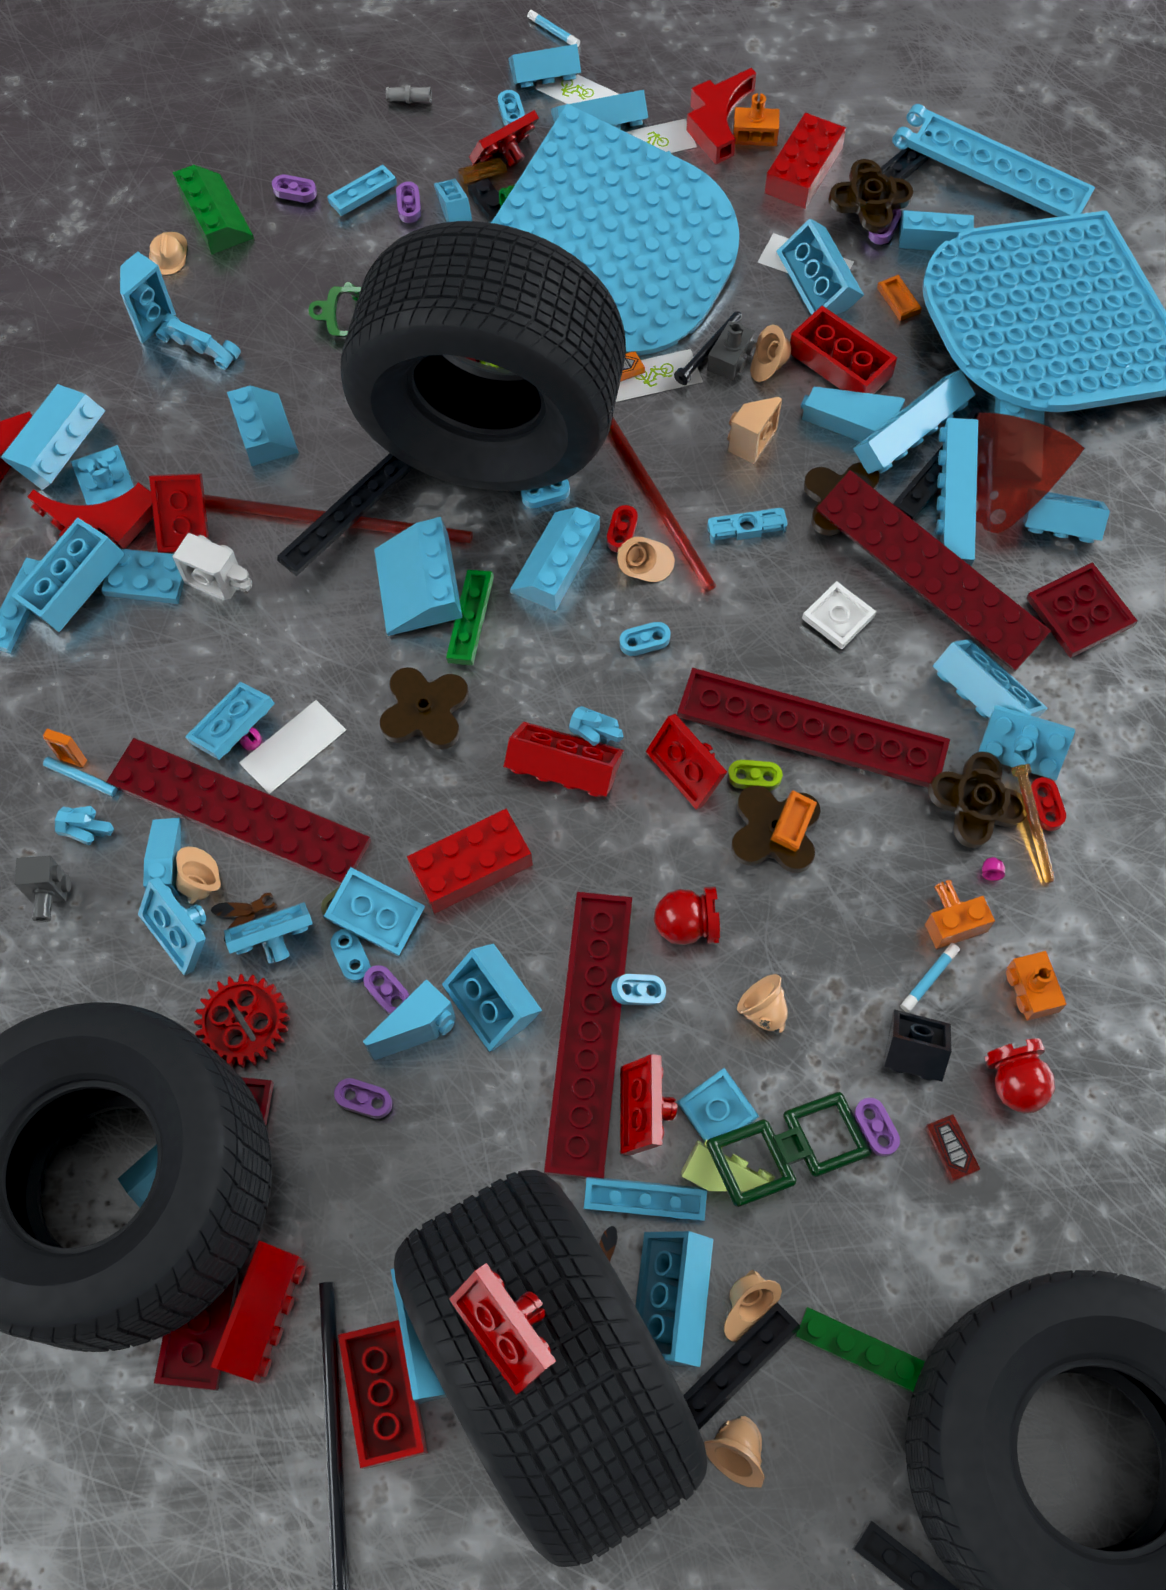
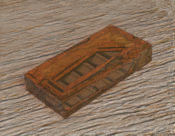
[458,158,507,184]

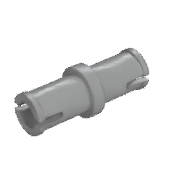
[386,85,432,104]

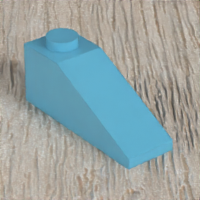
[434,178,472,222]
[143,818,181,896]

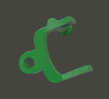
[308,282,361,337]

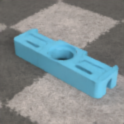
[707,508,788,544]

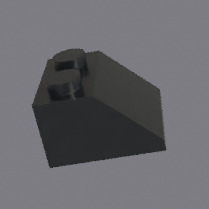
[884,1009,952,1082]

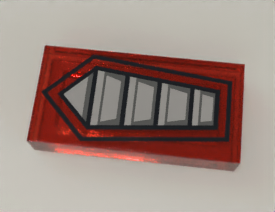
[925,1114,981,1182]

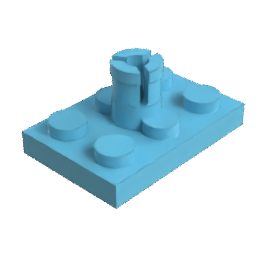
[71,445,134,505]
[978,705,1075,780]
[138,877,206,976]
[224,902,313,963]

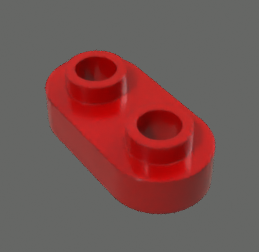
[607,505,638,553]
[1028,777,1067,831]

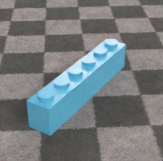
[853,369,975,474]
[936,418,978,566]

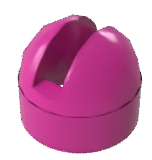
[239,727,262,750]
[982,857,1005,881]

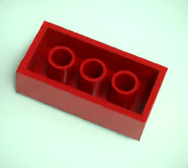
[765,112,846,209]
[790,306,897,394]
[407,808,533,914]
[338,1320,428,1469]

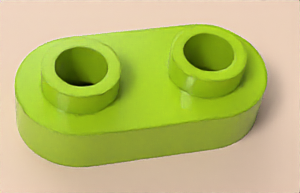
[728,760,783,791]

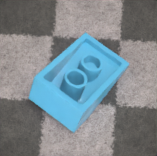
[363,979,456,1061]

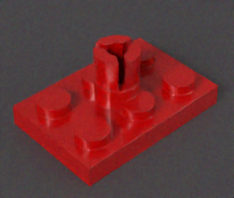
[469,110,539,167]
[149,473,209,553]
[646,714,727,810]
[620,1054,677,1155]
[449,1263,556,1395]

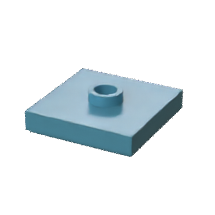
[677,1068,759,1142]

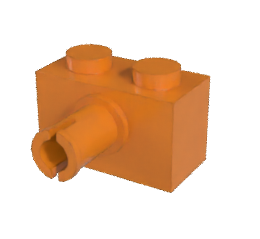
[733,93,780,146]
[925,880,995,950]
[1006,951,1067,1021]

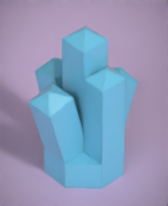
[569,706,624,746]
[55,806,114,846]

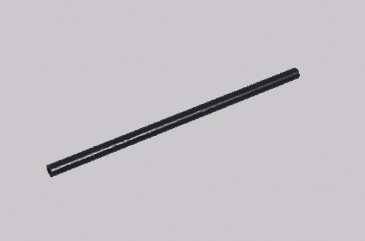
[319,1282,349,1590]

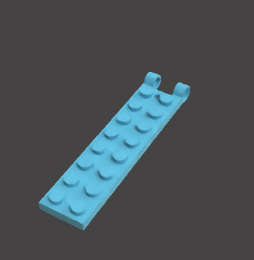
[892,104,1095,217]

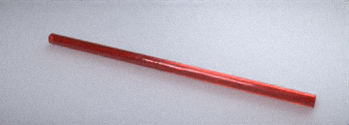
[609,417,716,592]
[204,494,473,544]

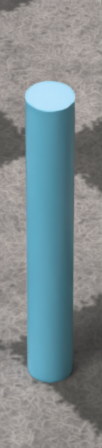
[43,756,118,797]

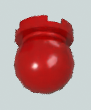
[654,887,720,946]
[984,1038,1056,1114]

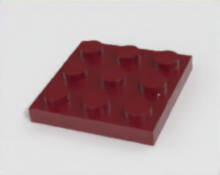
[1026,562,1138,658]

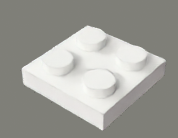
[802,581,876,650]

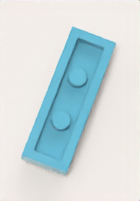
[327,165,397,216]

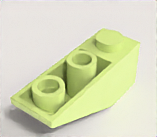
[681,1139,775,1191]

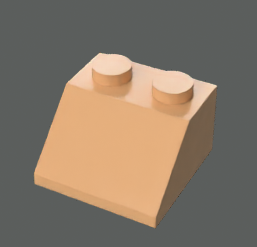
[727,397,782,464]

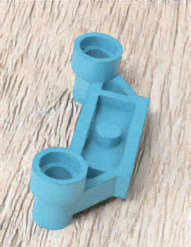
[155,313,241,370]

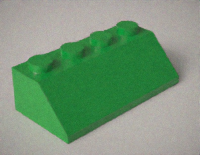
[173,165,254,254]

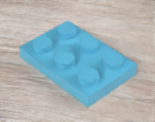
[101,548,184,604]
[185,682,275,760]
[323,867,425,957]

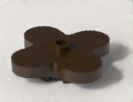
[828,159,913,233]
[804,462,880,536]
[380,667,469,750]
[928,752,1028,848]
[731,786,821,873]

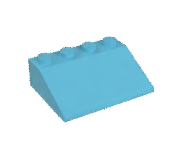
[374,517,462,636]

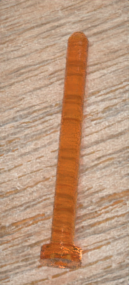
[1011,764,1055,884]

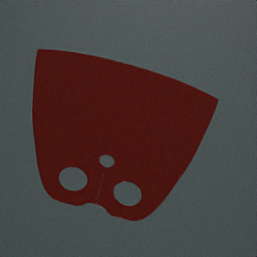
[976,413,1085,533]

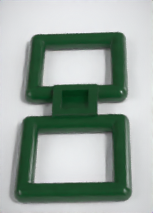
[706,1092,872,1207]

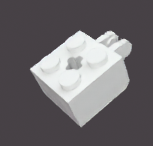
[172,533,253,600]

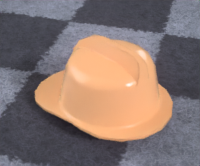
[149,232,187,275]
[750,324,791,382]
[617,537,675,582]
[175,847,221,904]
[724,1270,782,1342]

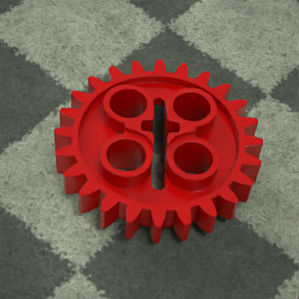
[194,974,290,1068]

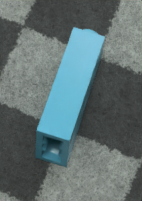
[801,387,905,442]

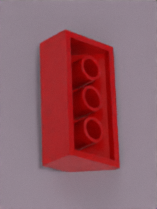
[503,721,624,797]
[211,1241,306,1383]

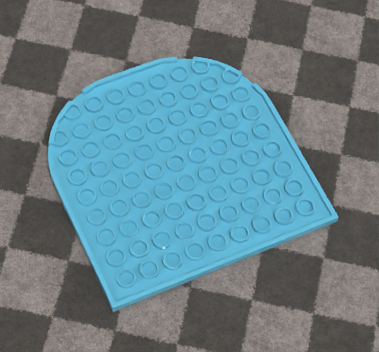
[491,104,739,356]
[923,211,1166,412]

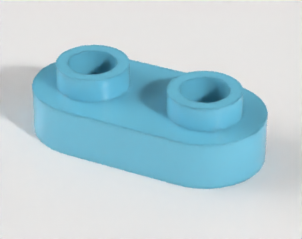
[498,90,525,126]
[521,479,570,508]
[620,622,671,656]
[331,929,371,983]
[611,974,666,1006]

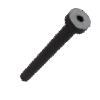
[674,311,742,385]

